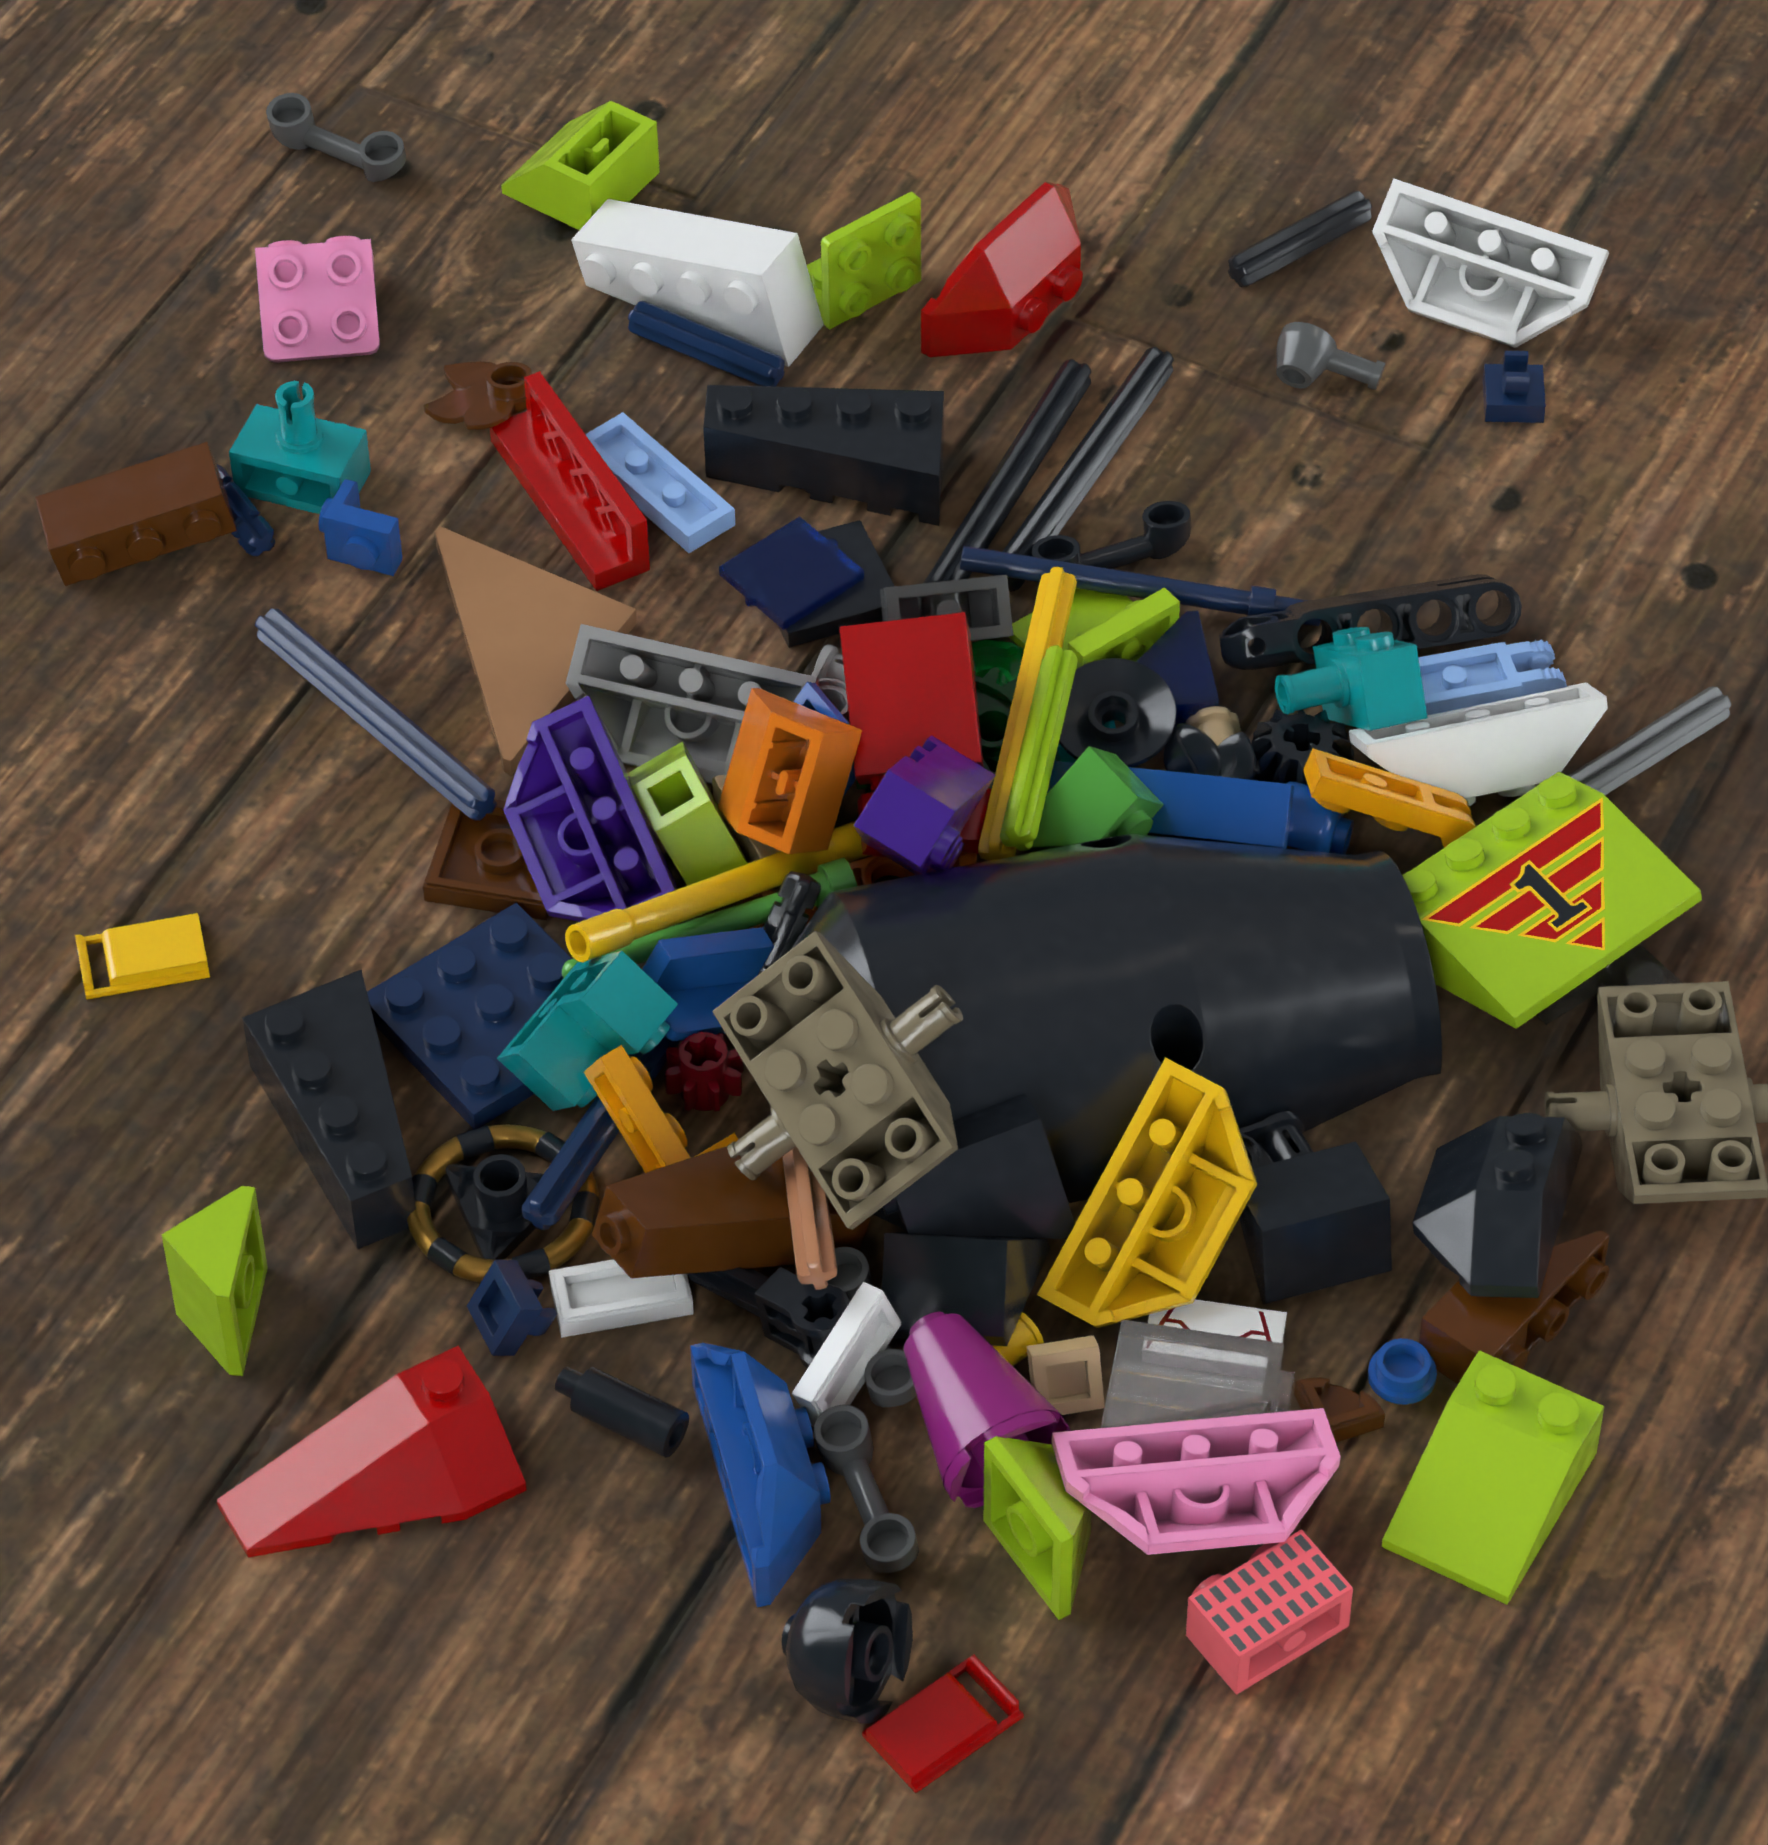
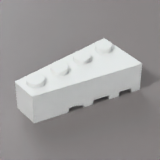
[571,199,824,367]

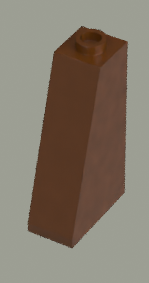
[592,1146,872,1278]

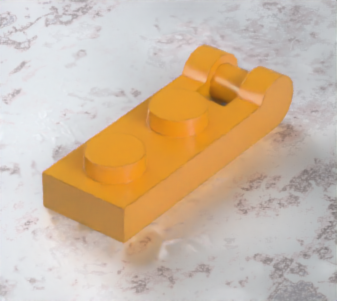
[1303,748,1476,848]

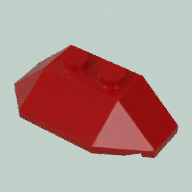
[921,182,1083,358]

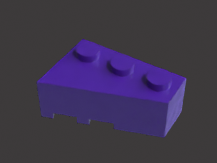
[853,735,996,875]

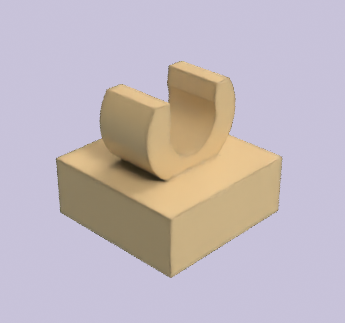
[1027,1335,1105,1415]

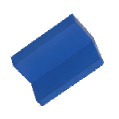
[642,927,775,1041]

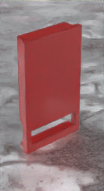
[862,1654,1024,1793]

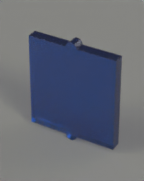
[719,516,864,630]

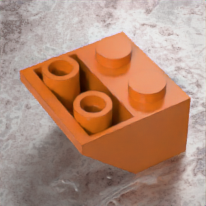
[718,688,862,854]

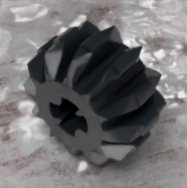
[1251,709,1354,785]

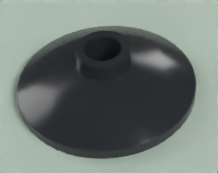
[1059,658,1176,768]

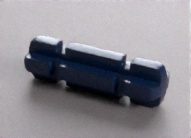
[217,464,275,557]

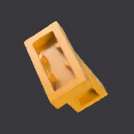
[584,1045,738,1173]

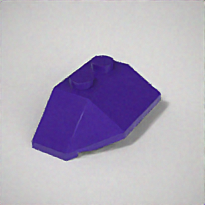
[503,695,677,922]

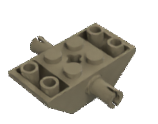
[712,931,963,1230]
[1544,981,1768,1204]

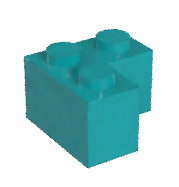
[497,951,678,1111]

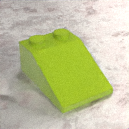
[1382,1350,1604,1605]

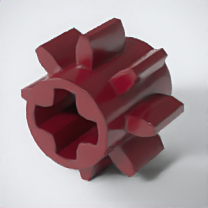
[665,1032,744,1112]

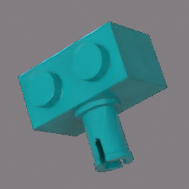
[229,381,371,514]
[1275,627,1428,731]

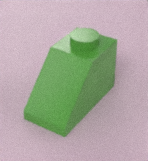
[1026,746,1164,852]

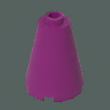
[903,1312,1072,1508]

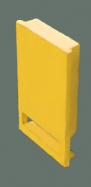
[75,913,210,1000]

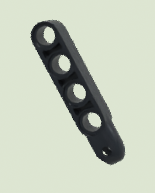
[1219,574,1522,670]

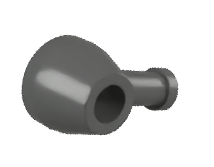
[1276,322,1386,390]

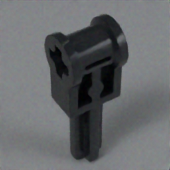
[687,1267,850,1369]

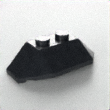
[1412,1113,1582,1298]

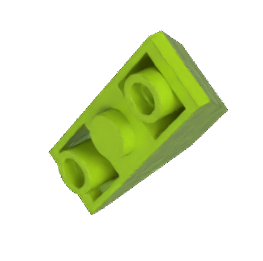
[629,741,748,914]

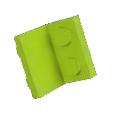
[807,192,921,330]
[1009,587,1180,669]

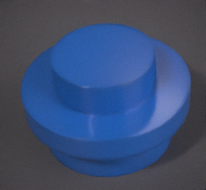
[1368,1338,1437,1405]

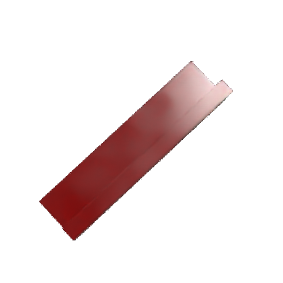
[490,371,650,591]

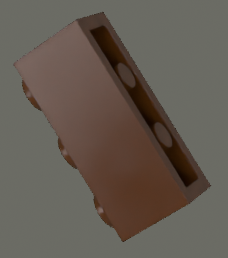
[35,442,237,586]

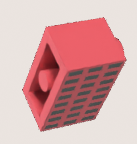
[1186,1529,1353,1695]

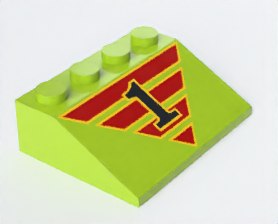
[1402,772,1702,1029]

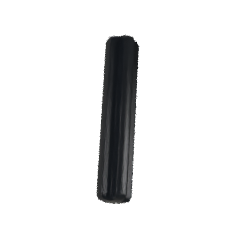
[1228,191,1372,287]

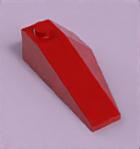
[217,1346,527,1558]

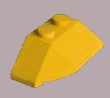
[1037,1057,1257,1328]

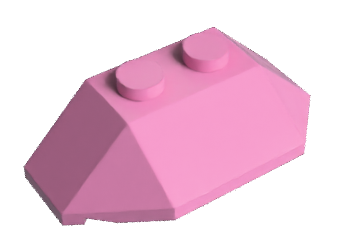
[1051,1408,1341,1555]

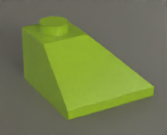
[983,1436,1092,1620]

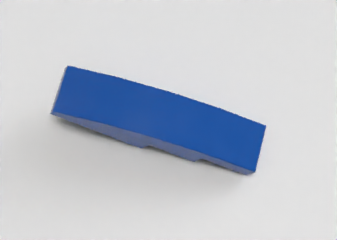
[1047,761,1294,849]

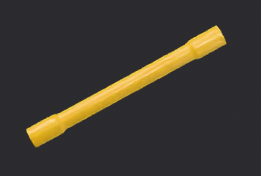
[565,821,870,962]

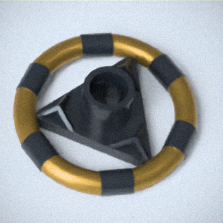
[407,1125,600,1283]

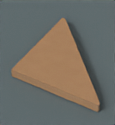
[435,526,637,776]

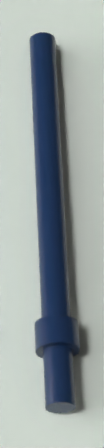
[960,546,1320,627]

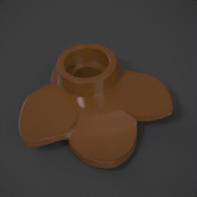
[424,361,532,430]

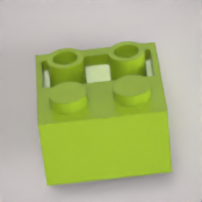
[501,101,660,230]

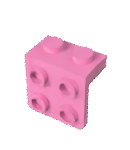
[255,236,380,362]

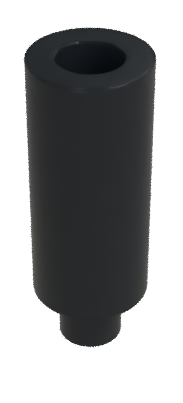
[555,1366,689,1458]

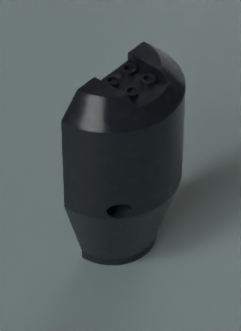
[791,834,1442,1231]

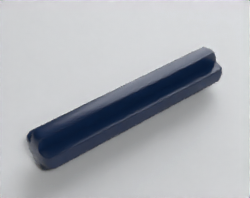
[628,301,785,387]

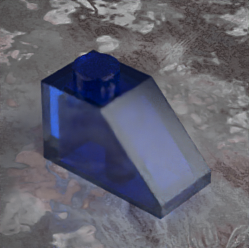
[1136,610,1219,726]

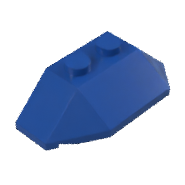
[690,1343,831,1608]

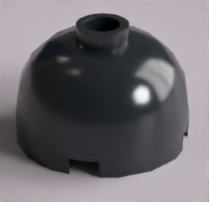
[781,1578,913,1724]

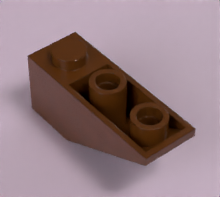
[1419,1230,1609,1384]

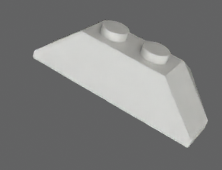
[1372,179,1609,348]
[1349,682,1608,806]

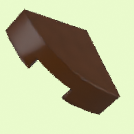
[1294,1377,1385,1443]

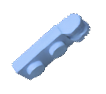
[1418,639,1567,715]

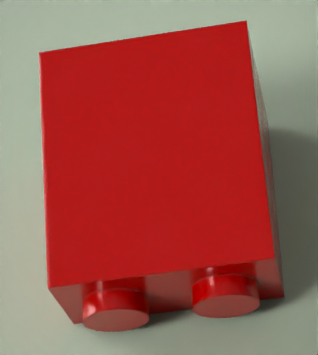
[839,612,984,792]

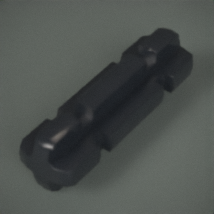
[757,871,821,976]

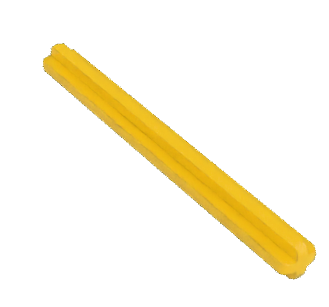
[978,567,1077,860]

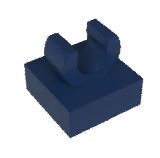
[1483,351,1546,423]
[467,1260,557,1356]

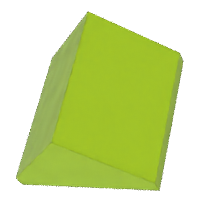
[161,1186,268,1376]

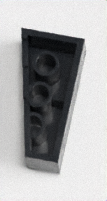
[703,385,944,526]
[242,970,416,1250]

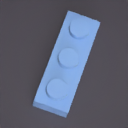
[585,412,735,553]

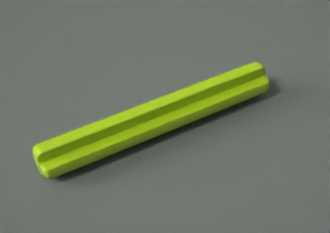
[1000,645,1078,851]

